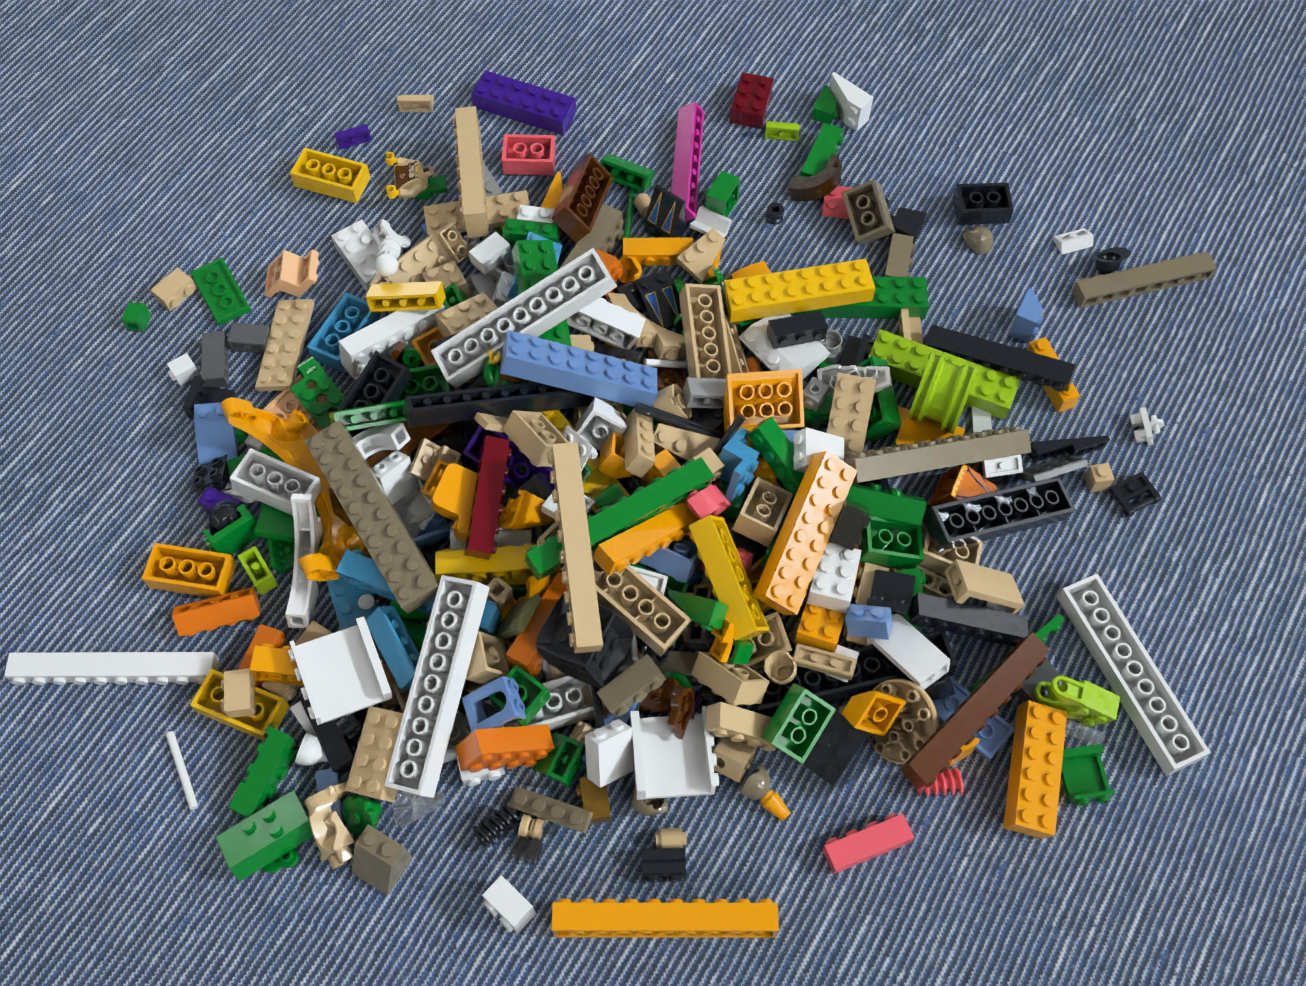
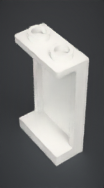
[867,614,950,690]

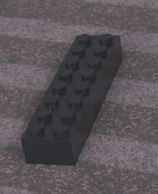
[923,477,1076,552]

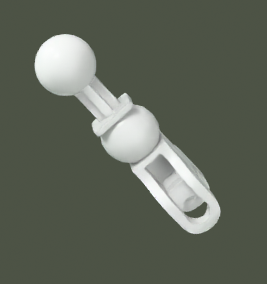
[372,219,411,277]

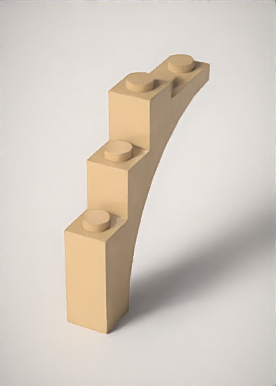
[606,293,687,361]

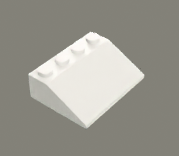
[738,314,831,380]

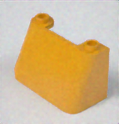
[497,490,555,530]

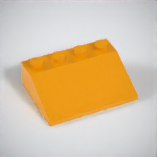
[723,369,805,432]

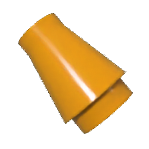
[760,789,791,821]

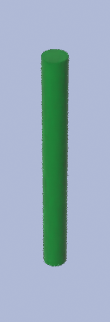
[621,189,636,247]

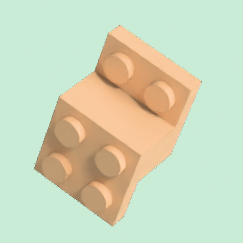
[264,249,319,298]

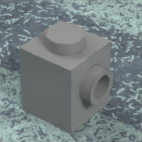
[803,377,830,412]

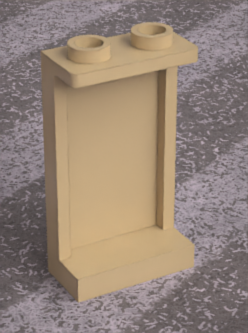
[944,559,1025,614]

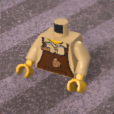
[385,152,434,200]

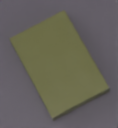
[494,594,542,640]

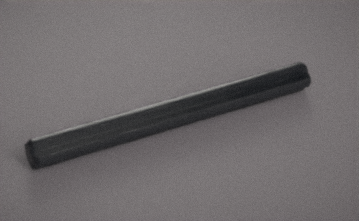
[634,402,734,439]

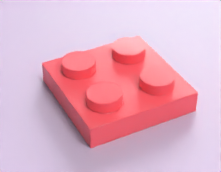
[822,186,852,219]

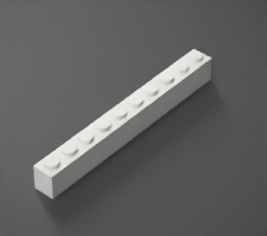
[4,652,219,685]

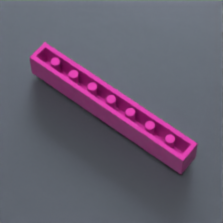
[671,101,704,222]

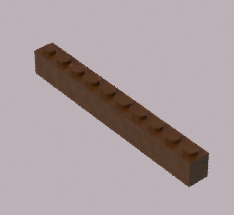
[899,632,1050,789]

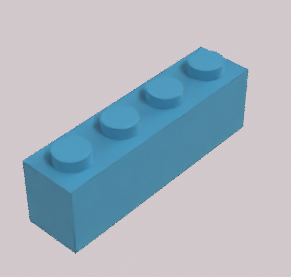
[366,606,420,690]

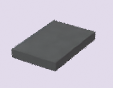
[1017,455,1088,482]

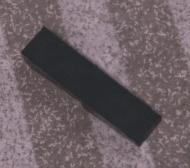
[1028,435,1110,463]

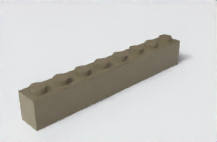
[1072,251,1217,308]

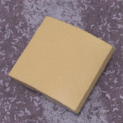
[408,438,461,482]

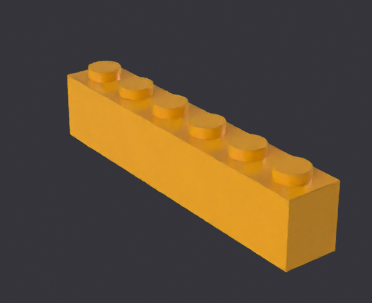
[593,501,698,575]

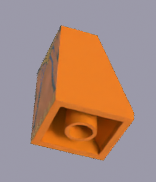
[929,464,999,506]

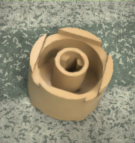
[652,384,692,427]

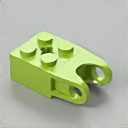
[1034,676,1120,728]

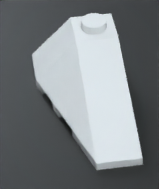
[817,365,892,394]

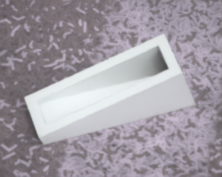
[290,700,317,737]

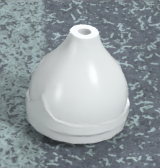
[295,733,328,766]

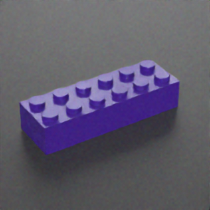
[471,70,577,136]

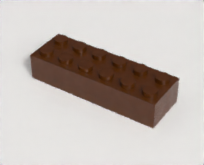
[551,153,613,243]

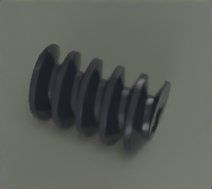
[473,803,521,851]

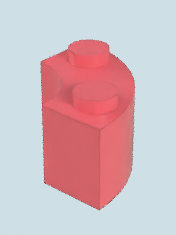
[686,484,731,520]

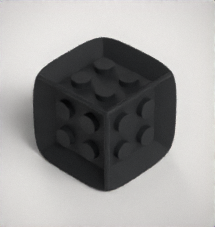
[536,594,633,688]

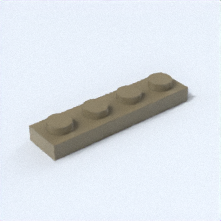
[508,786,593,834]

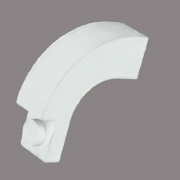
[353,423,411,459]

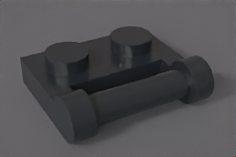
[1109,472,1161,518]

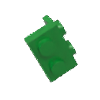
[266,538,295,574]

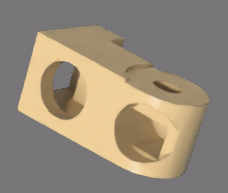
[569,721,595,745]

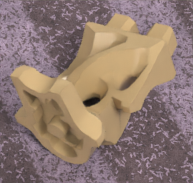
[304,781,354,869]

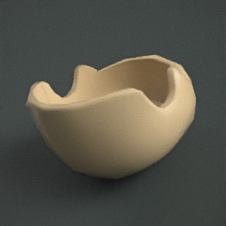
[764,650,797,685]

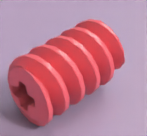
[917,768,964,797]

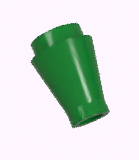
[594,483,625,508]

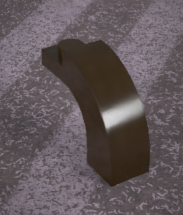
[788,154,842,201]

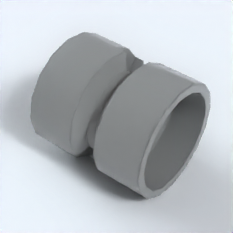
[819,329,843,363]

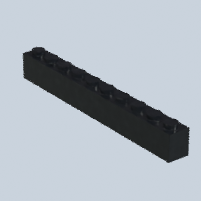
[403,382,598,428]

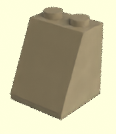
[352,825,412,896]

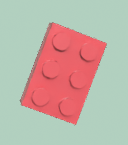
[502,134,556,175]

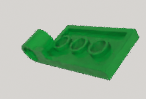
[290,356,345,430]

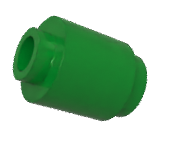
[400,345,421,367]

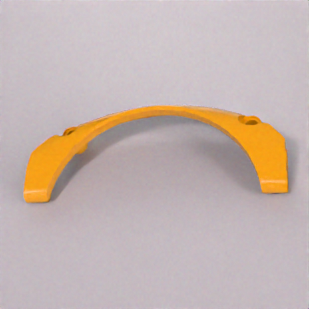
[220,397,366,581]

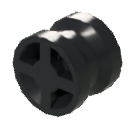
[766,202,784,225]

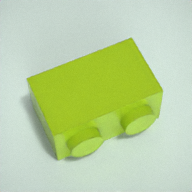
[238,546,279,595]

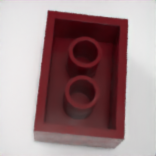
[730,72,774,129]

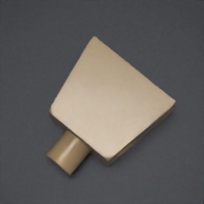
[711,738,756,783]

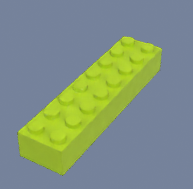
[868,329,1020,420]

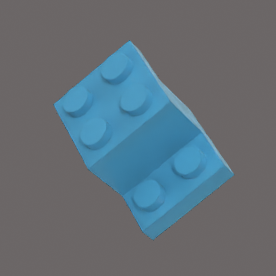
[719,427,760,502]

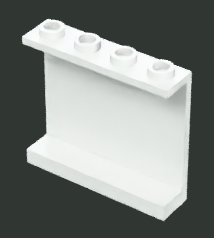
[288,616,392,725]
[630,706,719,800]

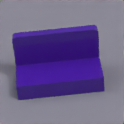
[334,124,372,150]

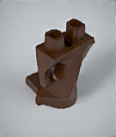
[639,677,695,740]

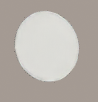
[358,594,374,609]

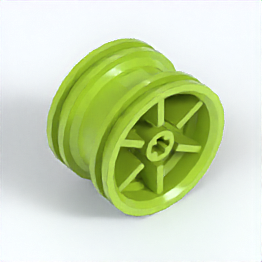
[908,350,979,434]

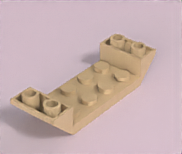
[369,223,470,315]

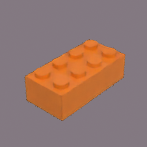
[455,724,555,773]

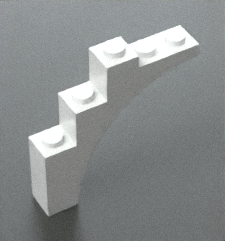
[285,493,323,628]

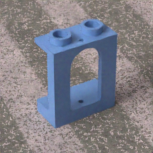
[462,676,526,732]

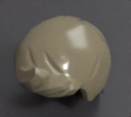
[962,225,993,255]
[738,766,771,800]
[631,785,668,816]

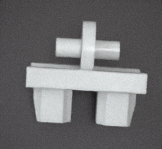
[1130,407,1164,446]

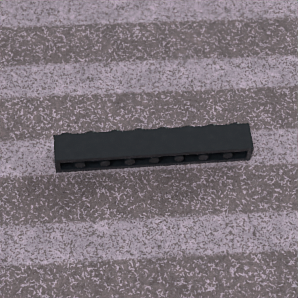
[924,325,1076,391]

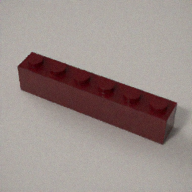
[464,435,512,560]

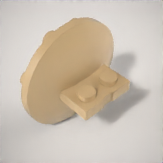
[867,679,939,764]

